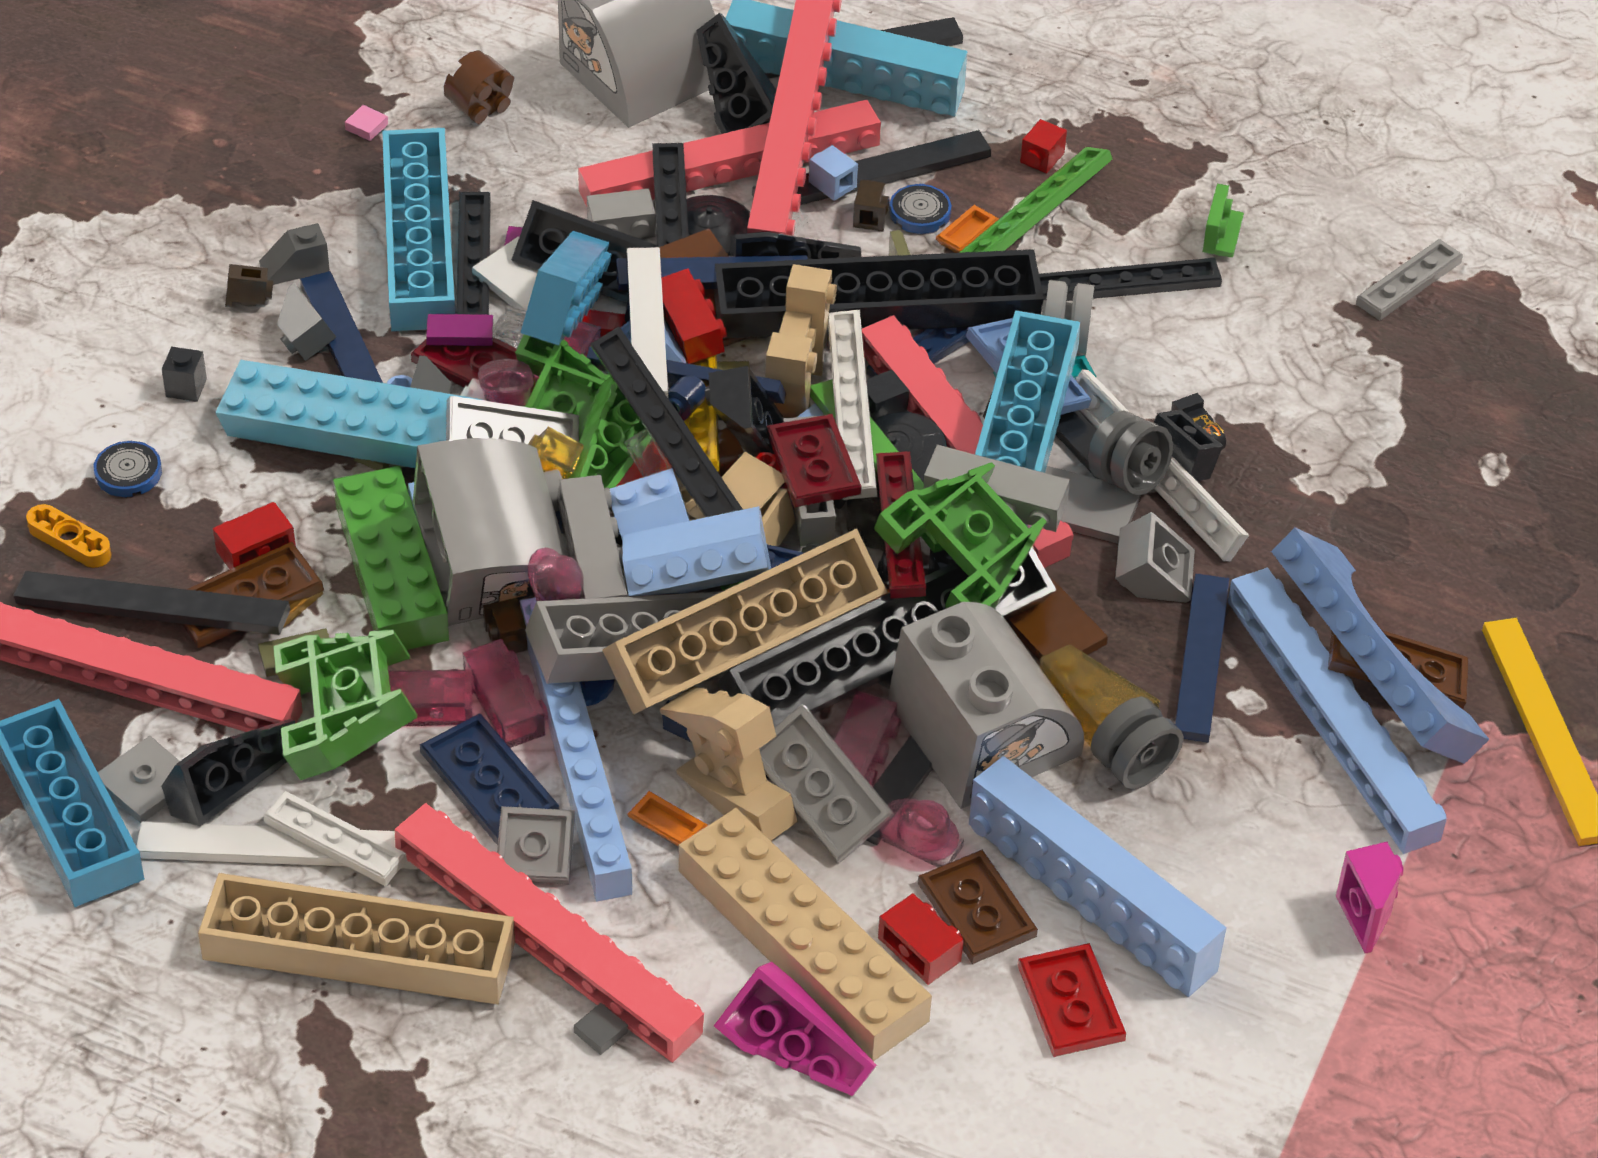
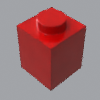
[1020,119,1067,174]

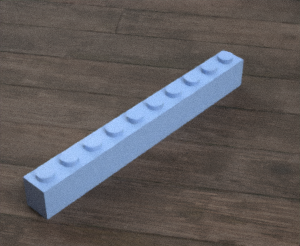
[1228,567,1447,854]
[520,594,632,902]

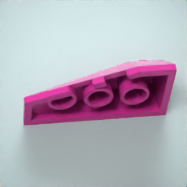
[714,961,877,1096]

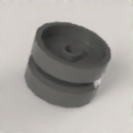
[1088,410,1173,496]
[1090,696,1184,790]

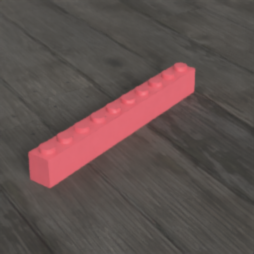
[747,0,842,236]
[578,100,881,206]
[862,315,1073,568]
[0,602,303,732]
[395,803,704,1063]

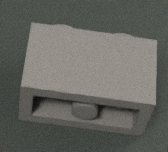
[587,188,656,239]

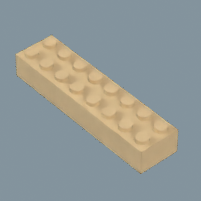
[602,529,888,715]
[679,808,932,1061]
[198,873,515,1005]

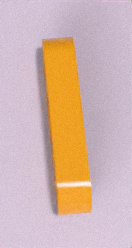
[26,504,112,568]

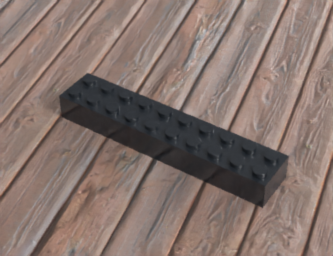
[713,249,1044,339]
[718,547,1056,728]

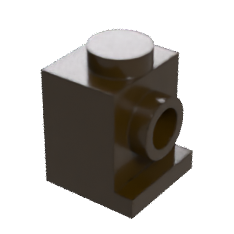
[853,179,890,232]
[225,264,273,307]
[483,598,528,656]

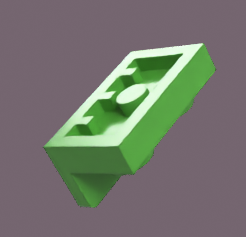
[1202,183,1244,257]

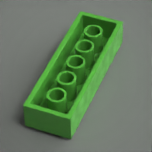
[333,466,449,650]

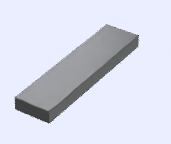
[1356,239,1463,321]

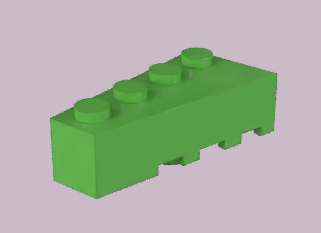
[566,376,652,489]

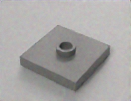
[98,736,180,823]
[497,806,575,884]

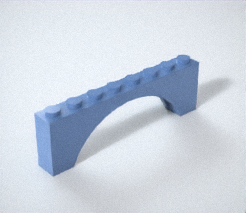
[1271,528,1489,764]

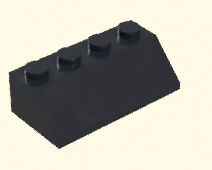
[511,200,657,303]
[705,366,784,458]

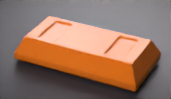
[936,205,999,253]
[627,791,708,847]

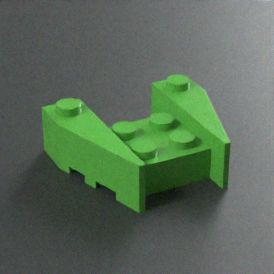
[515,334,610,442]
[874,462,1046,609]
[273,630,417,780]

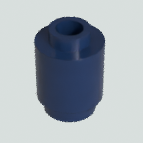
[668,376,705,421]

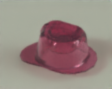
[478,359,534,407]
[528,547,584,601]
[879,798,959,861]

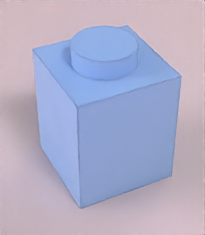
[809,145,858,201]

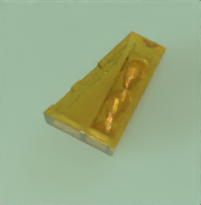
[1040,644,1160,747]

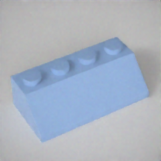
[622,506,771,596]

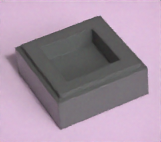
[574,1003,628,1055]

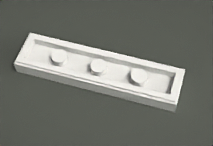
[264,791,407,886]

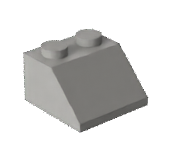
[1115,512,1195,603]

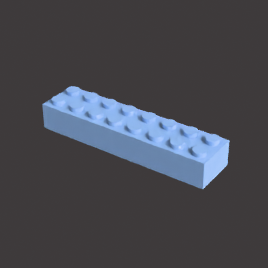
[969,756,1227,997]

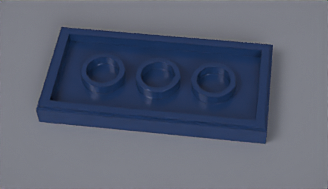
[420,713,559,845]

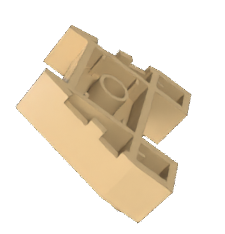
[765,264,837,418]
[660,687,798,841]

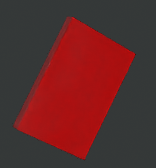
[1018,943,1127,1057]

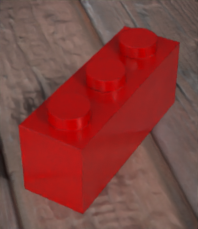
[661,268,727,364]

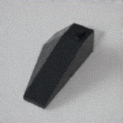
[696,13,777,134]
[730,232,861,259]
[161,719,295,827]

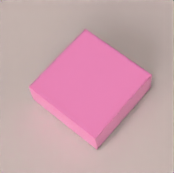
[345,105,388,141]

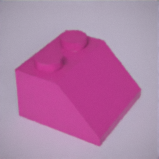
[1336,842,1403,954]

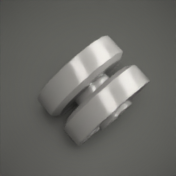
[1042,280,1094,356]

